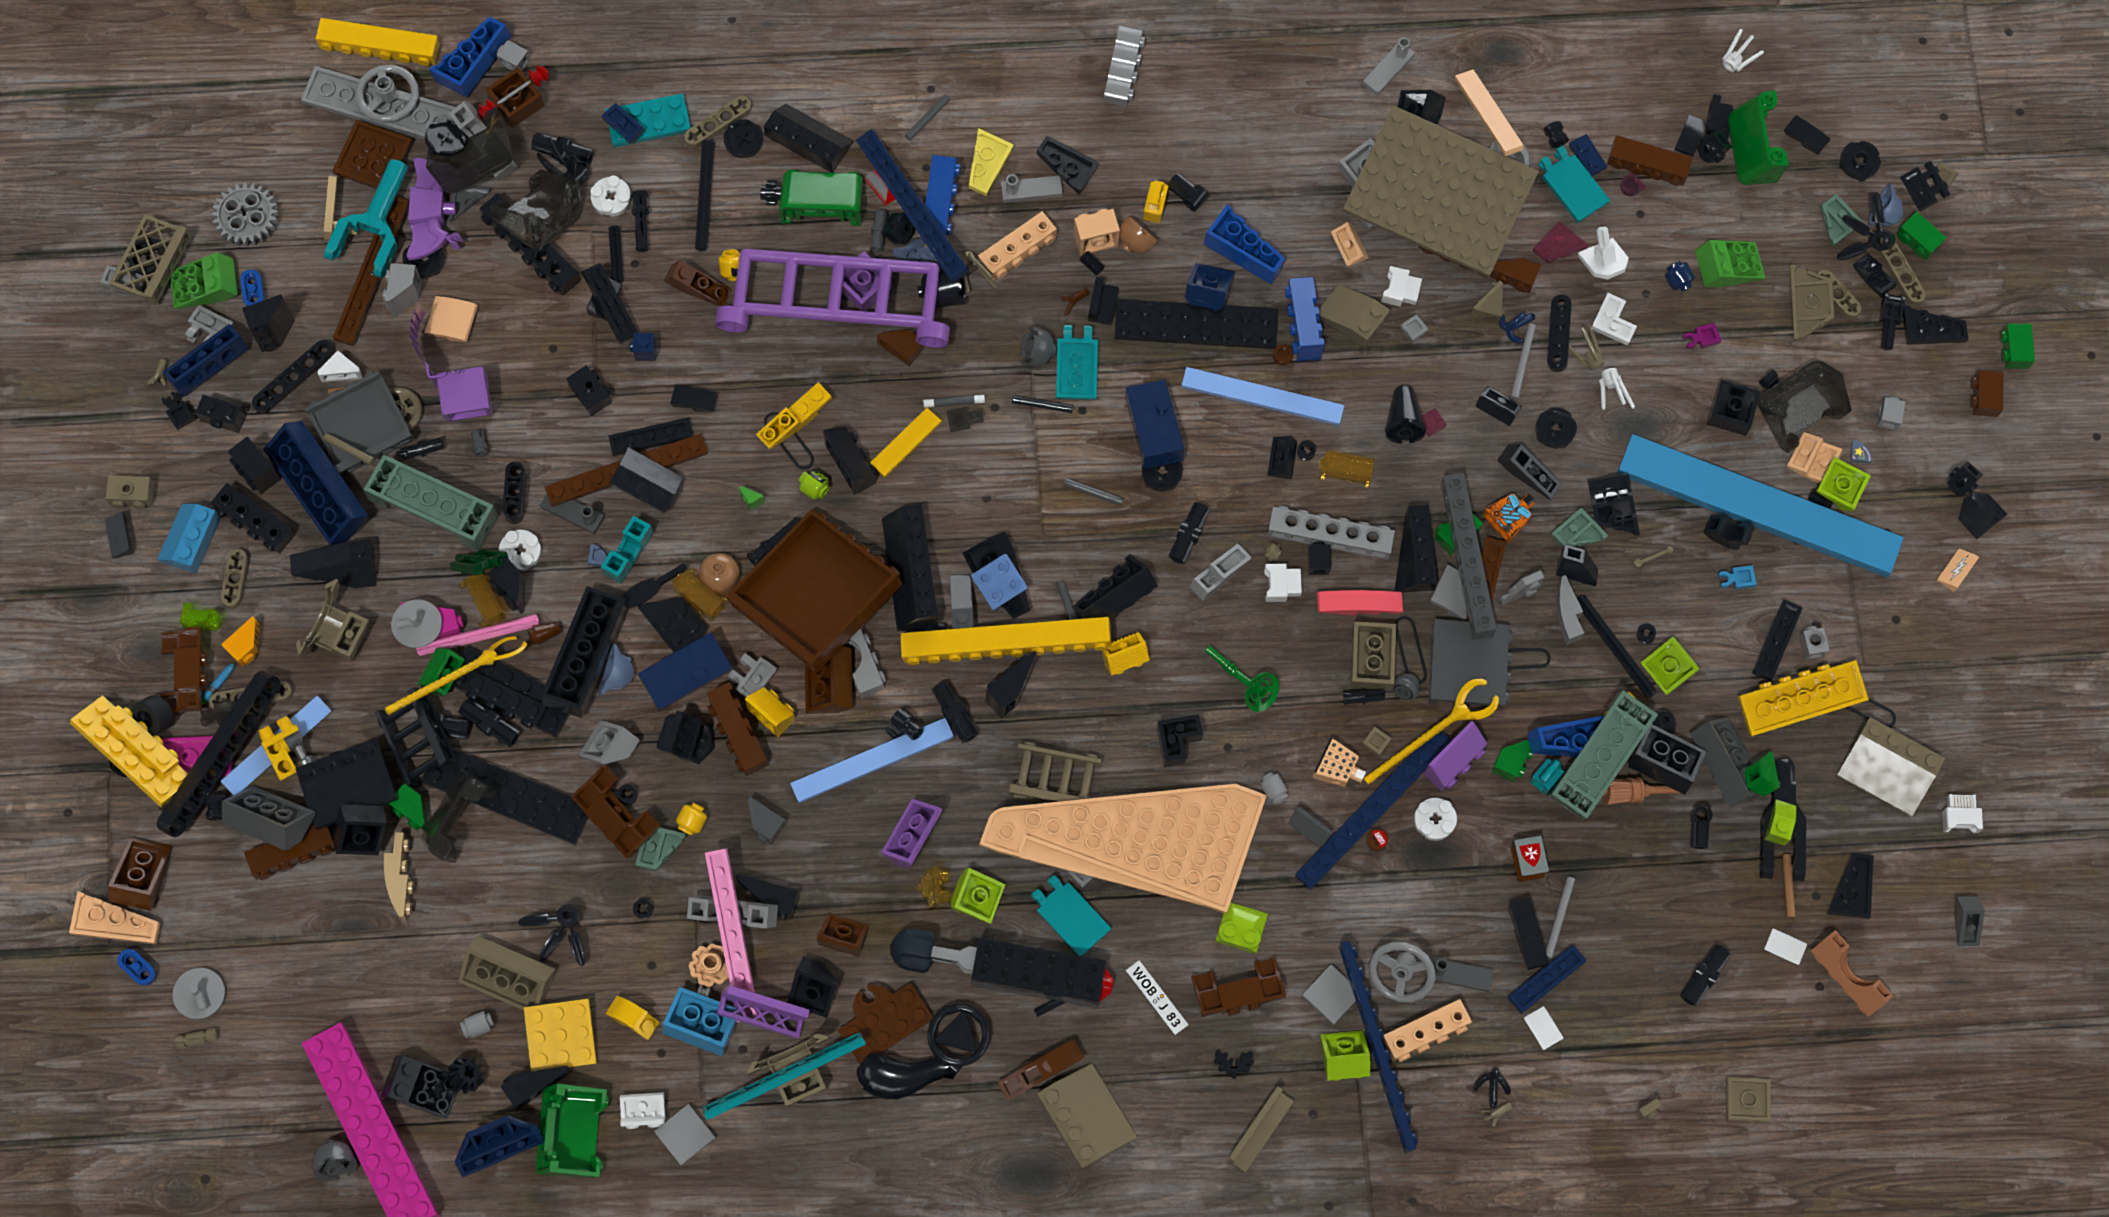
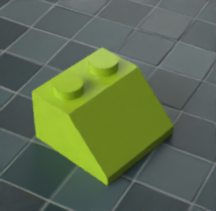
[1320,1030,1370,1081]

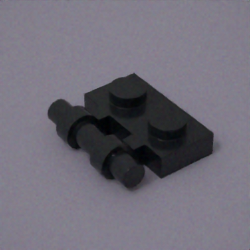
[1901,161,1951,212]

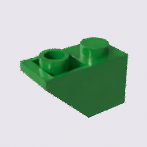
[1492,740,1533,783]
[1744,752,1780,797]
[388,783,427,832]

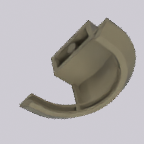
[296,579,370,662]
[747,1034,829,1107]

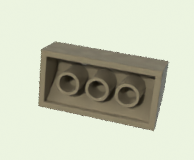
[458,936,555,1010]

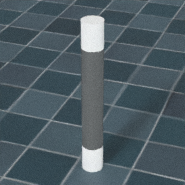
[923,395,985,408]

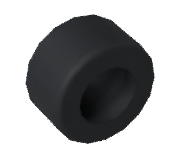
[131,695,173,736]

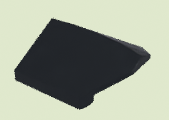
[1958,493,2008,539]

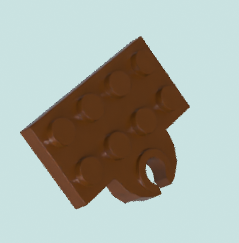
[838,982,933,1064]

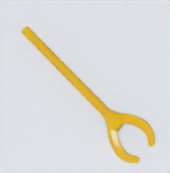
[385,636,527,715]
[1363,679,1499,785]

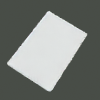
[1765,929,1807,965]
[1524,1006,1563,1050]

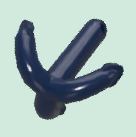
[1499,313,1535,344]

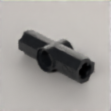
[531,132,594,167]
[1168,502,1210,564]
[931,681,978,744]
[458,698,521,748]
[1680,944,1731,1007]

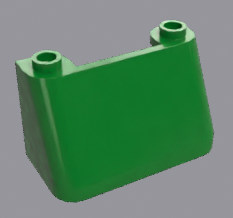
[1728,90,1789,185]
[779,170,863,226]
[536,1084,609,1178]

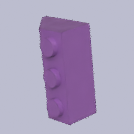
[1424,721,1487,792]
[881,799,942,870]

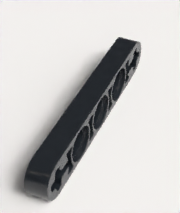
[252,340,334,414]

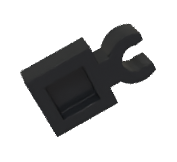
[162,392,195,430]

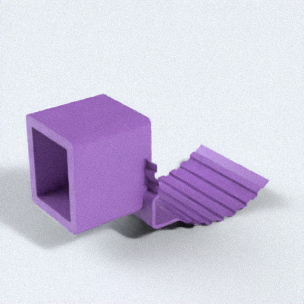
[409,303,493,422]

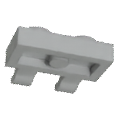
[185,305,235,344]
[727,653,777,698]

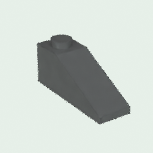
[950,574,974,629]

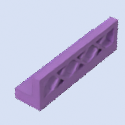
[717,985,809,1039]

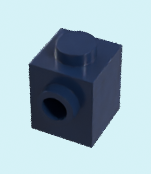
[630,333,656,361]

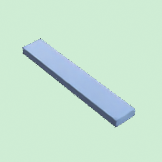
[221,696,331,795]

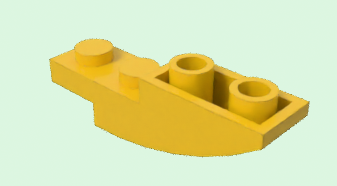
[756,382,833,450]

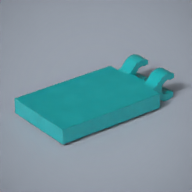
[1538,145,1611,224]
[1056,325,1098,400]
[1031,874,1112,956]

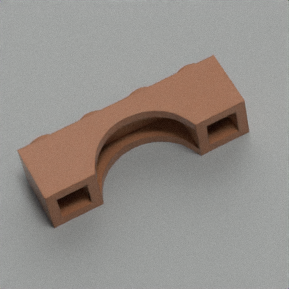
[1811,930,1893,1017]

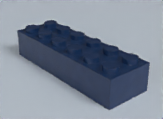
[263,421,368,545]

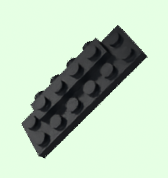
[451,646,570,738]

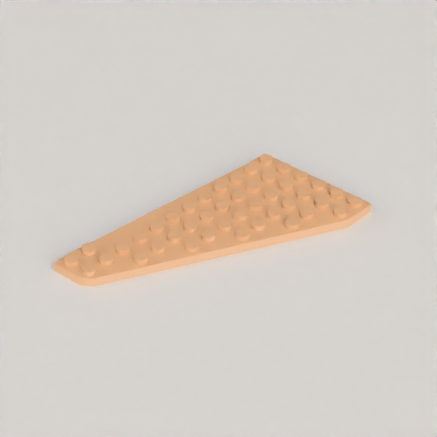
[979,784,1267,913]

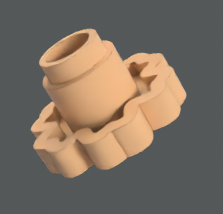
[689,944,729,988]

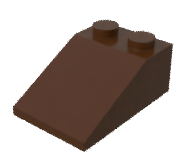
[108,837,172,911]

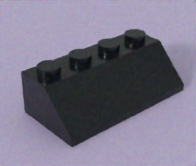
[764,104,854,173]

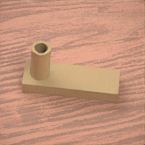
[324,176,357,240]

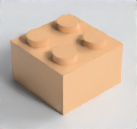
[1073,209,1120,256]

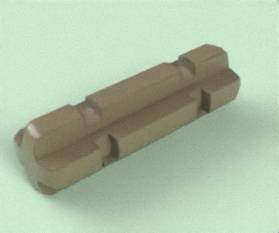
[174,1028,218,1048]

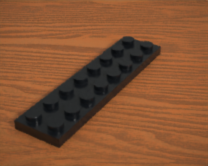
[1114,299,1278,349]
[421,749,589,846]

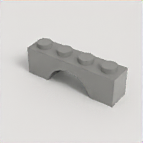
[449,101,518,179]
[845,626,886,699]
[687,896,778,929]

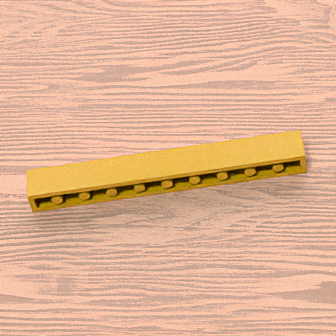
[901,617,1112,665]

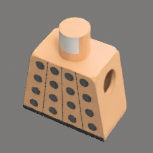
[1312,738,1366,787]

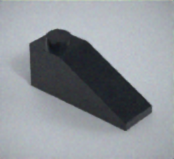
[1497,444,1562,499]
[736,873,799,921]
[500,1066,572,1111]

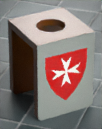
[1510,836,1549,882]

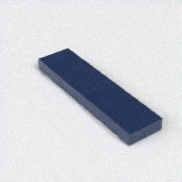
[1507,945,1586,1014]

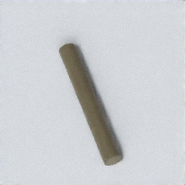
[323,433,375,465]

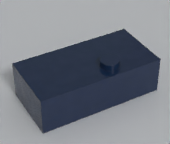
[1125,379,1184,469]
[638,632,733,712]

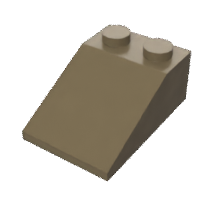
[1319,284,1390,349]

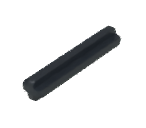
[608,226,623,283]

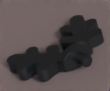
[1214,1051,1254,1079]

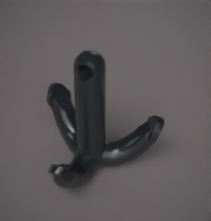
[1473,1067,1511,1109]

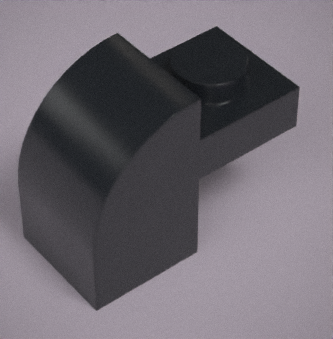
[1703,515,1755,550]

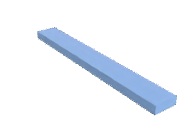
[1181,367,1344,426]
[790,718,954,803]

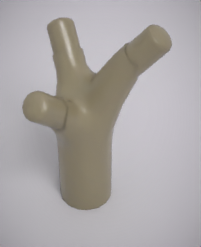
[147,359,168,386]
[1481,1102,1513,1127]

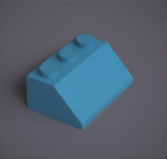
[157,504,221,574]
[663,987,739,1057]

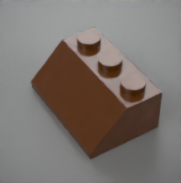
[805,646,853,714]

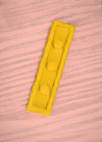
[870,408,942,478]

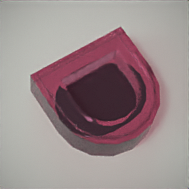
[1620,172,1645,197]

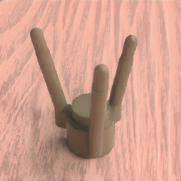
[960,251,997,292]
[1569,323,1605,371]

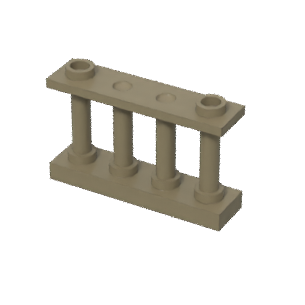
[1009,742,1102,803]

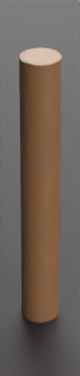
[1782,854,1796,918]

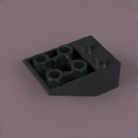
[985,651,1036,719]
[380,1055,457,1119]

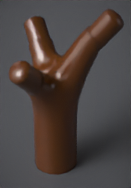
[1062,288,1089,315]

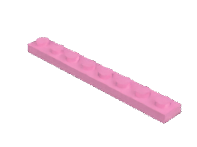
[705,848,757,1023]

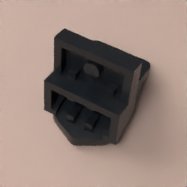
[657,711,715,765]

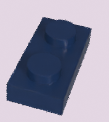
[601,103,644,144]
[1569,134,1607,176]

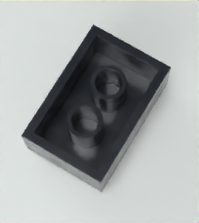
[1628,724,1707,795]

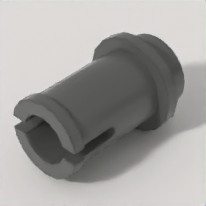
[471,429,489,457]

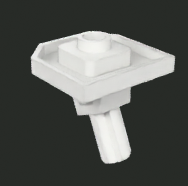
[1578,226,1629,280]

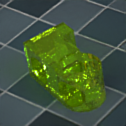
[180,602,223,631]

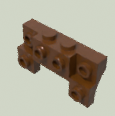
[160,627,208,715]
[571,765,661,859]
[1191,957,1286,1017]

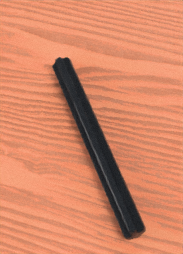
[695,139,714,252]
[1577,595,1656,698]

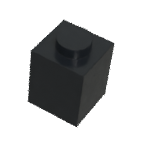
[1307,542,1331,575]

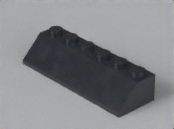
[882,504,939,632]

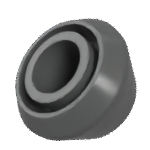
[1393,674,1419,701]

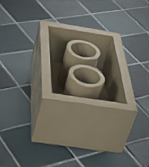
[1350,621,1396,691]

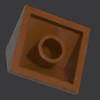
[817,913,869,957]

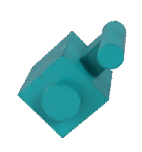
[1529,759,1564,795]

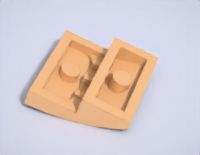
[424,296,478,342]
[1787,432,1843,484]

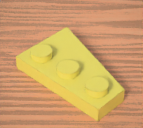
[969,128,1014,197]

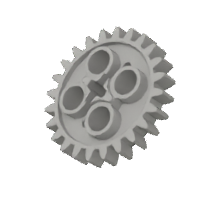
[212,183,279,247]

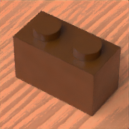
[1970,370,2004,417]

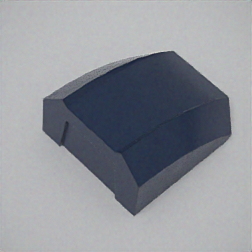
[1185,263,1235,311]

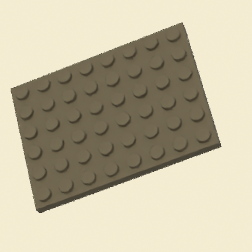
[1342,105,1539,277]

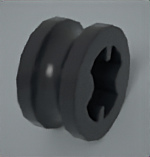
[1297,440,1316,461]
[1637,624,1656,644]
[617,784,637,805]
[633,899,653,919]

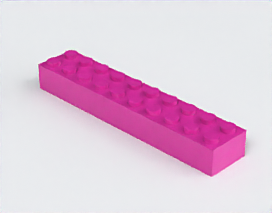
[301,1022,440,1217]

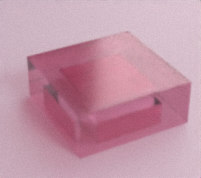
[1422,408,1447,437]

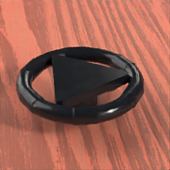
[927,1004,990,1067]

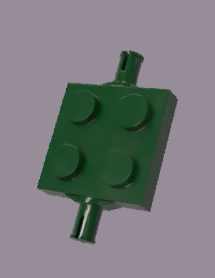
[450,549,509,575]

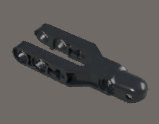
[1759,757,1806,882]

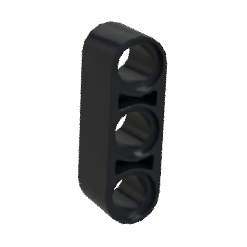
[503,461,527,524]

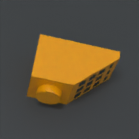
[221,616,260,667]

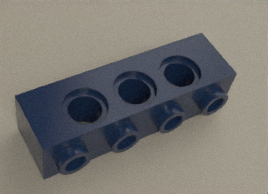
[163,324,248,397]

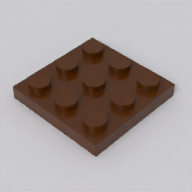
[332,120,413,189]

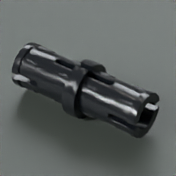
[400,437,444,460]

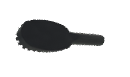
[622,563,688,608]

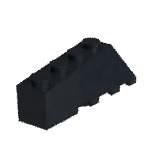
[1394,505,1438,593]
[1072,554,1158,620]

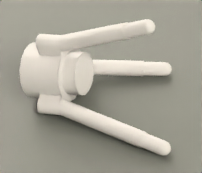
[1722,29,1764,72]
[1599,368,1635,410]

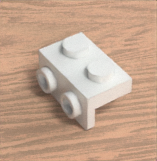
[620,1092,666,1129]

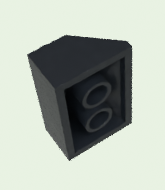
[242,294,295,352]
[823,427,877,495]
[608,447,683,513]

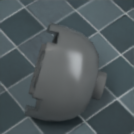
[1020,326,1056,367]
[312,1140,358,1181]

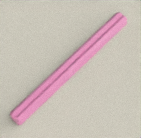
[416,615,539,656]

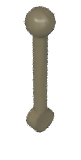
[1634,546,1674,568]

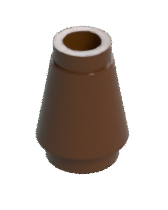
[528,622,561,645]

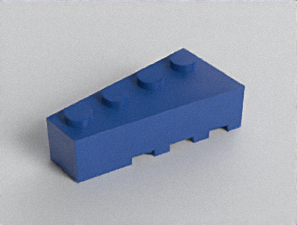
[925,155,960,237]

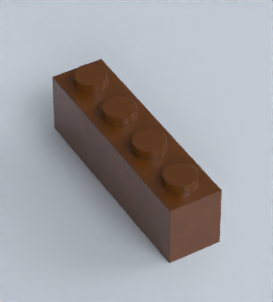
[1607,135,1693,186]
[244,825,335,880]

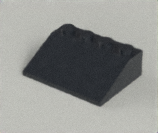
[295,738,398,830]

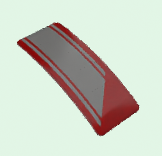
[863,170,895,205]

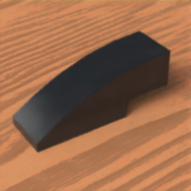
[1508,898,1548,970]

